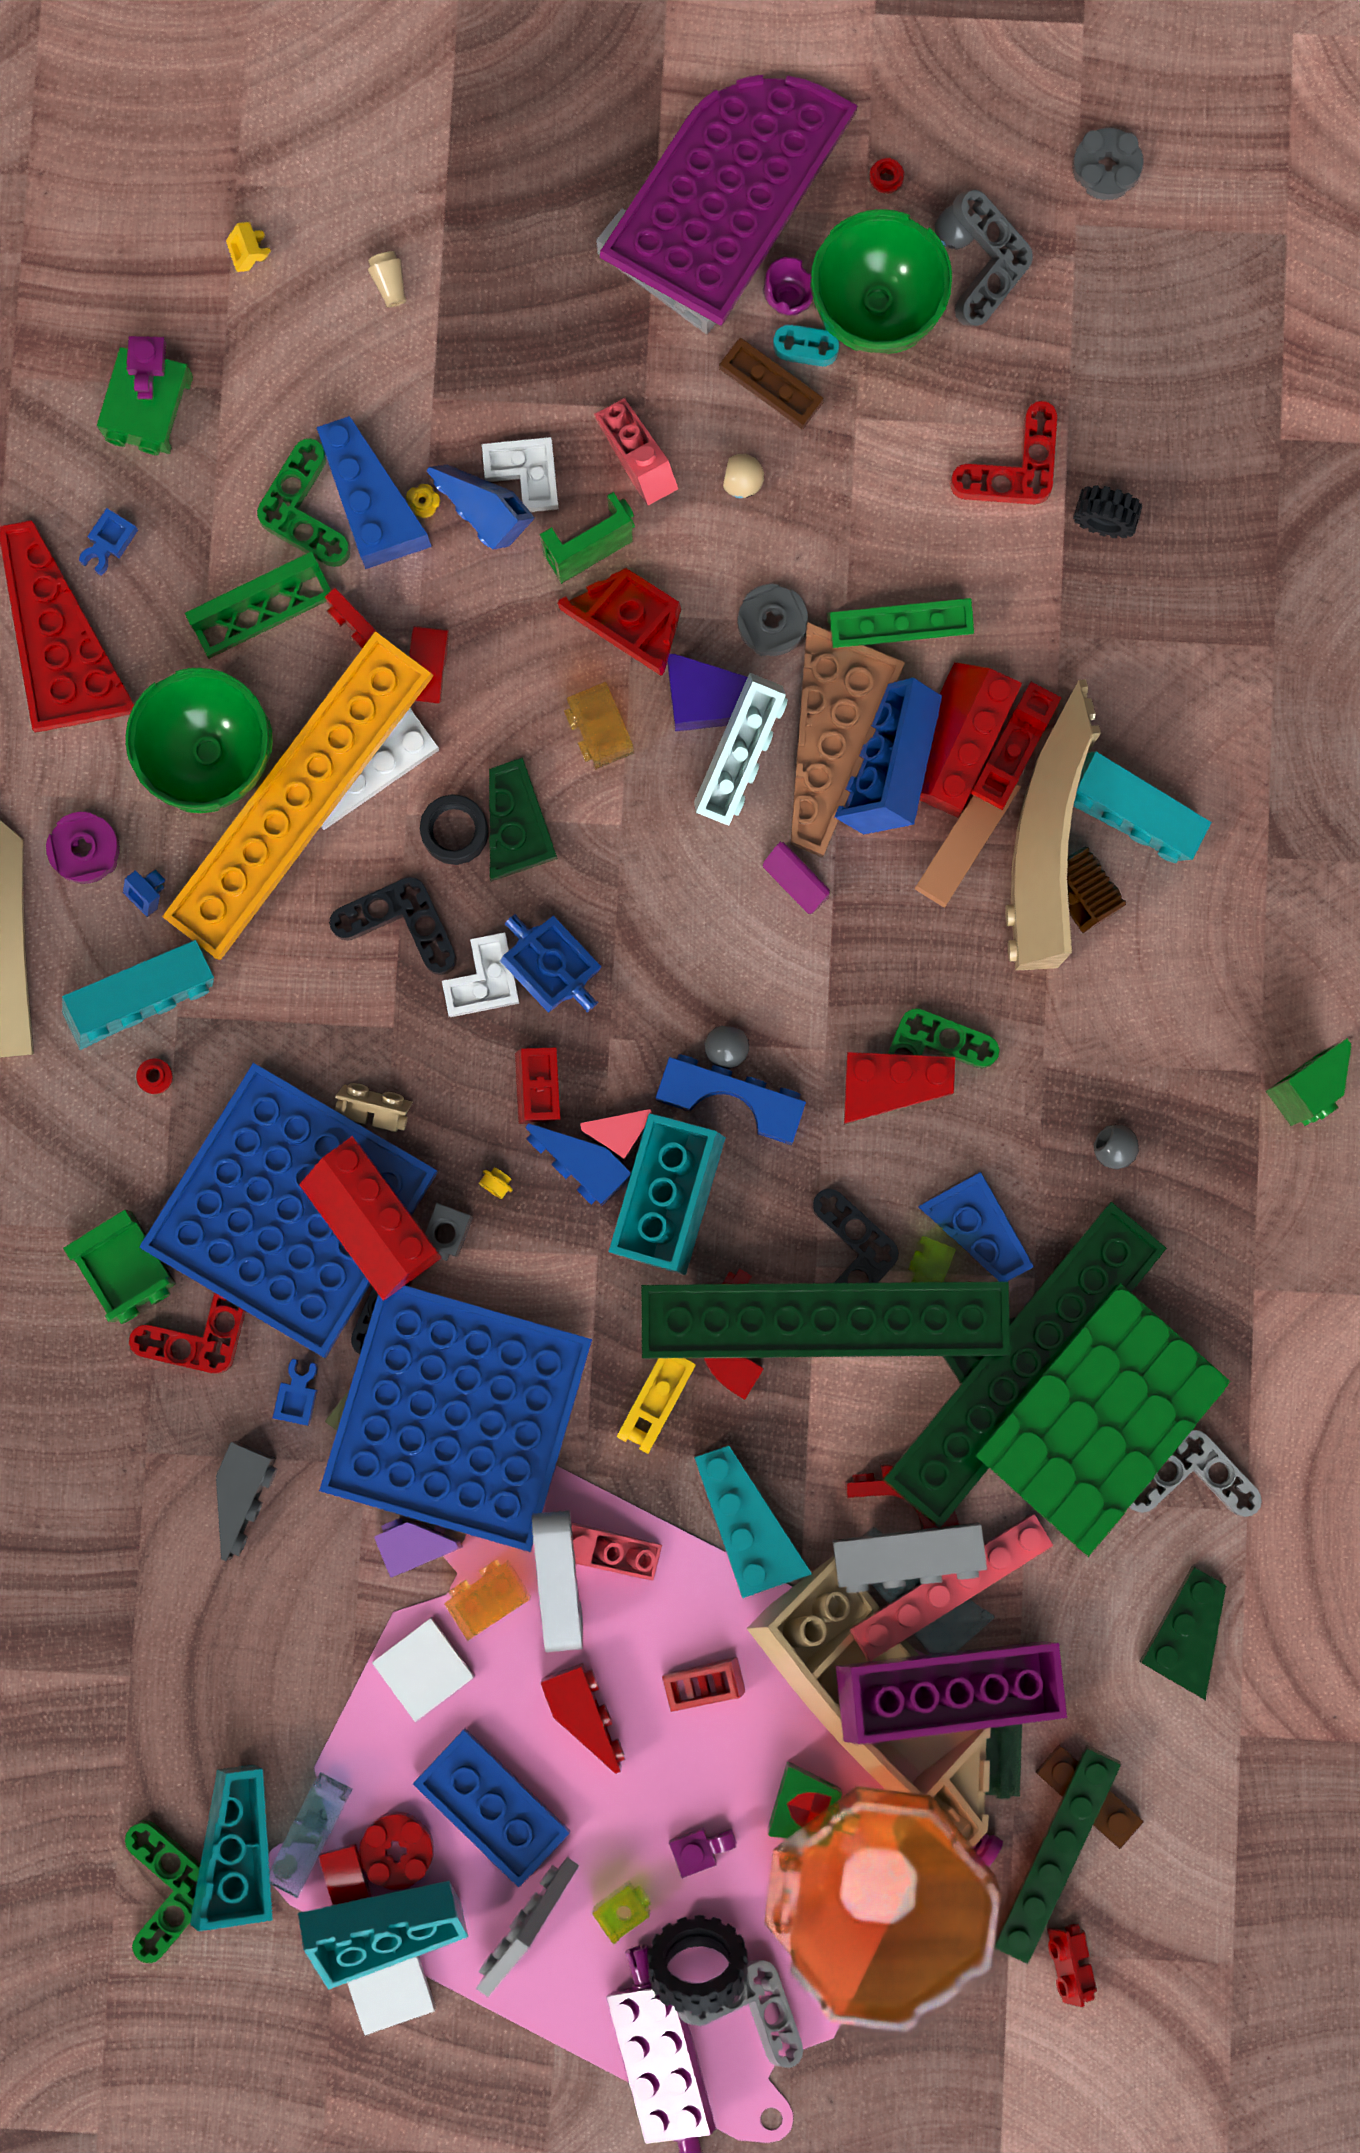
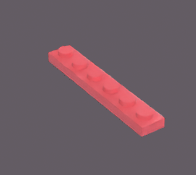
[849,1514,1054,1661]

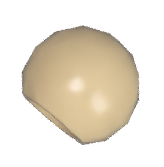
[723,454,764,498]

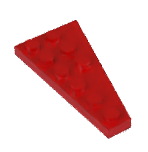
[0,520,135,733]

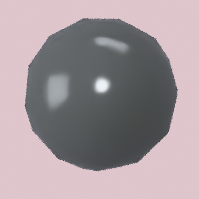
[935,204,974,250]
[705,1026,749,1069]
[1094,1124,1139,1170]

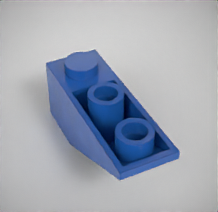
[426,464,535,550]
[525,1124,631,1206]

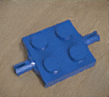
[500,914,601,1013]

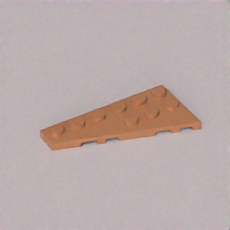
[790,622,905,858]

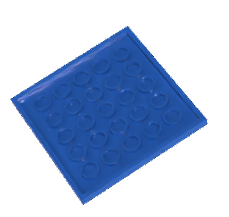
[139,1063,438,1358]
[319,1286,592,1552]

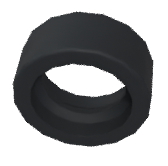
[419,794,489,865]

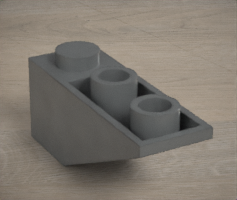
[216,1441,277,1561]

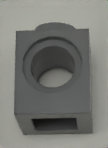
[425,1203,473,1261]

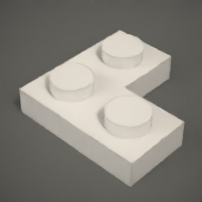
[482,437,559,512]
[442,932,520,1017]

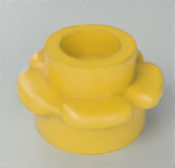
[406,484,440,518]
[479,1167,513,1199]

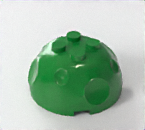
[810,209,952,354]
[125,668,273,813]

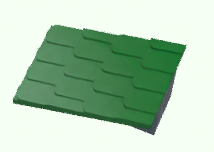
[975,1283,1231,1557]

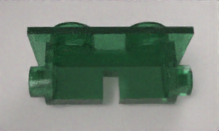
[985,1724,1022,1799]

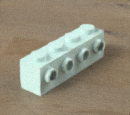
[694,673,788,826]

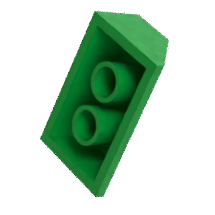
[1265,1038,1352,1126]

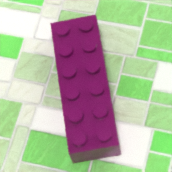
[836,1641,1067,1745]

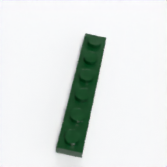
[994,1745,1121,1964]

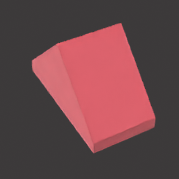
[580,1109,652,1161]

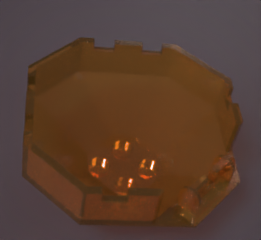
[764,1786,1001,2032]

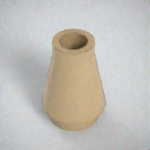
[368,251,406,308]

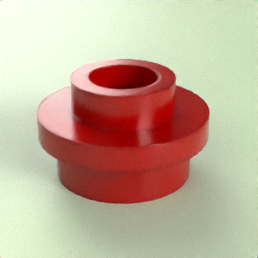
[869,158,904,194]
[136,1058,173,1094]

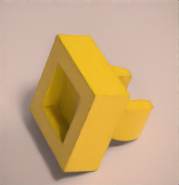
[226,222,271,272]

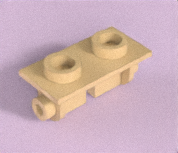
[335,1083,413,1132]

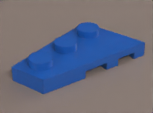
[918,1172,1034,1282]

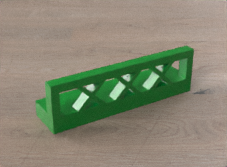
[185,551,331,659]
[827,598,974,648]

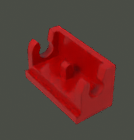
[515,1047,560,1124]

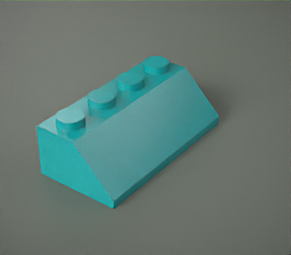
[608,1113,726,1275]

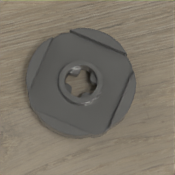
[1072,128,1143,200]
[737,584,808,656]

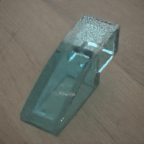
[270,1772,353,1898]

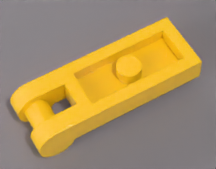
[617,1358,696,1454]

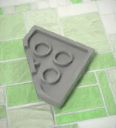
[476,1857,579,1997]

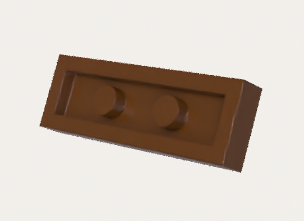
[719,337,824,430]
[1035,1744,1144,1849]

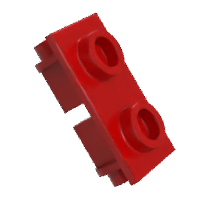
[1047,1923,1097,2007]

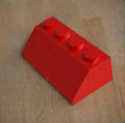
[920,662,1022,818]
[299,1136,443,1301]

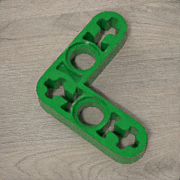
[257,438,350,567]
[887,1008,1000,1069]
[125,1820,201,1964]

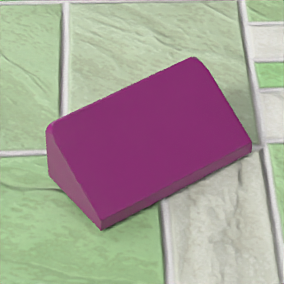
[762,841,830,914]

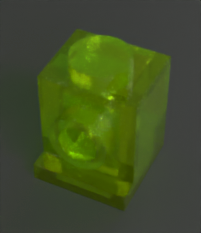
[908,1235,956,1283]
[592,1881,652,1945]

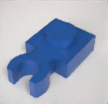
[79,508,138,576]
[273,1359,318,1426]

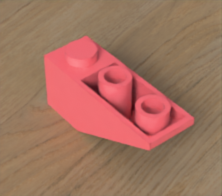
[594,398,678,506]
[571,1522,662,1581]

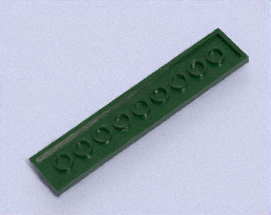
[882,1202,1167,1528]
[641,1282,1010,1359]

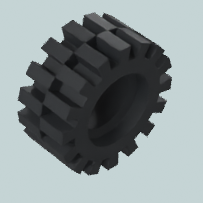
[1073,485,1143,539]

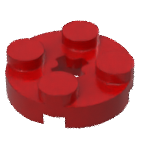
[359,1812,434,1890]

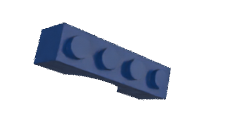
[656,1054,806,1146]

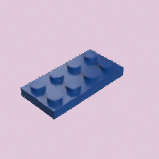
[413,1728,570,1888]

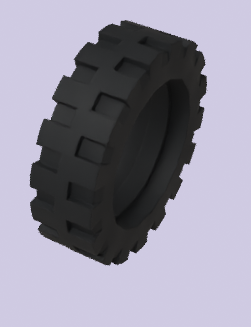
[648,1915,748,2015]

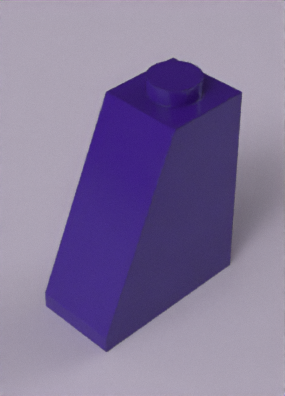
[667,654,748,732]

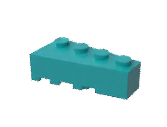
[1073,751,1212,863]
[62,940,214,1050]
[694,1445,812,1598]
[190,1765,273,1932]
[298,1881,468,1990]

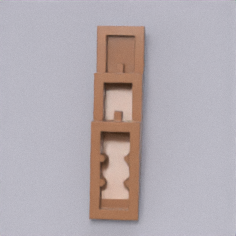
[915,784,1021,908]

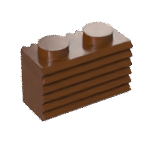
[1067,846,1126,934]

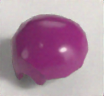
[763,257,813,316]

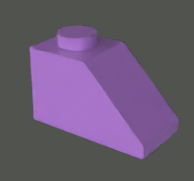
[374,1518,463,1578]

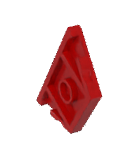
[557,568,681,676]

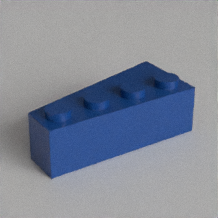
[316,416,432,569]
[834,677,942,835]

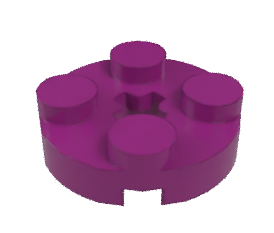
[46,812,120,884]

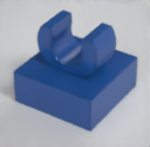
[123,870,165,917]

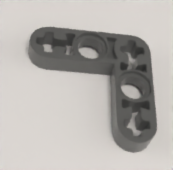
[953,190,1033,326]

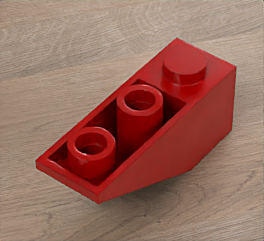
[540,1663,626,1774]

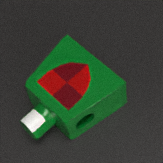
[767,1762,859,1844]

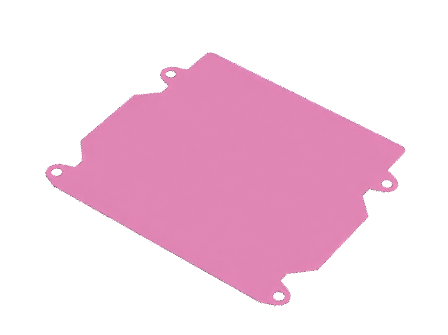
[268,1466,925,2143]

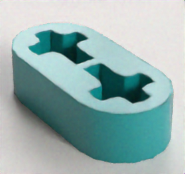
[773,325,839,367]

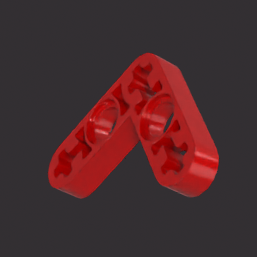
[950,401,1057,505]
[129,1292,246,1373]

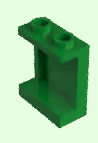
[96,347,193,456]
[539,492,635,584]
[63,1210,176,1324]

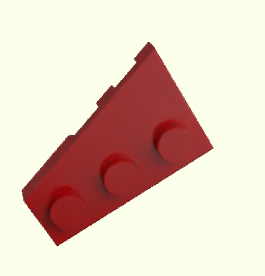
[844,1052,955,1125]

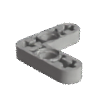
[1129,1430,1262,1517]
[678,1960,803,2068]

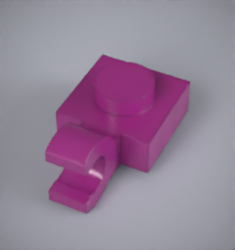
[127,336,166,399]
[669,1828,737,1878]

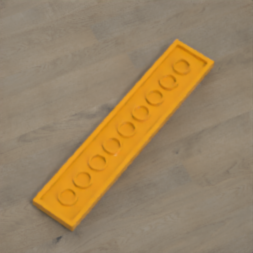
[162,631,434,960]

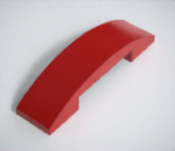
[971,681,1062,810]

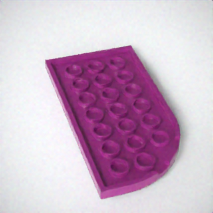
[600,75,858,326]

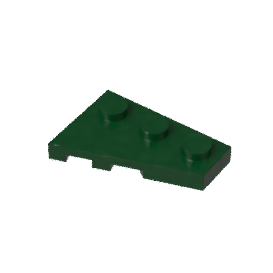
[489,757,558,882]
[1139,1566,1226,1700]

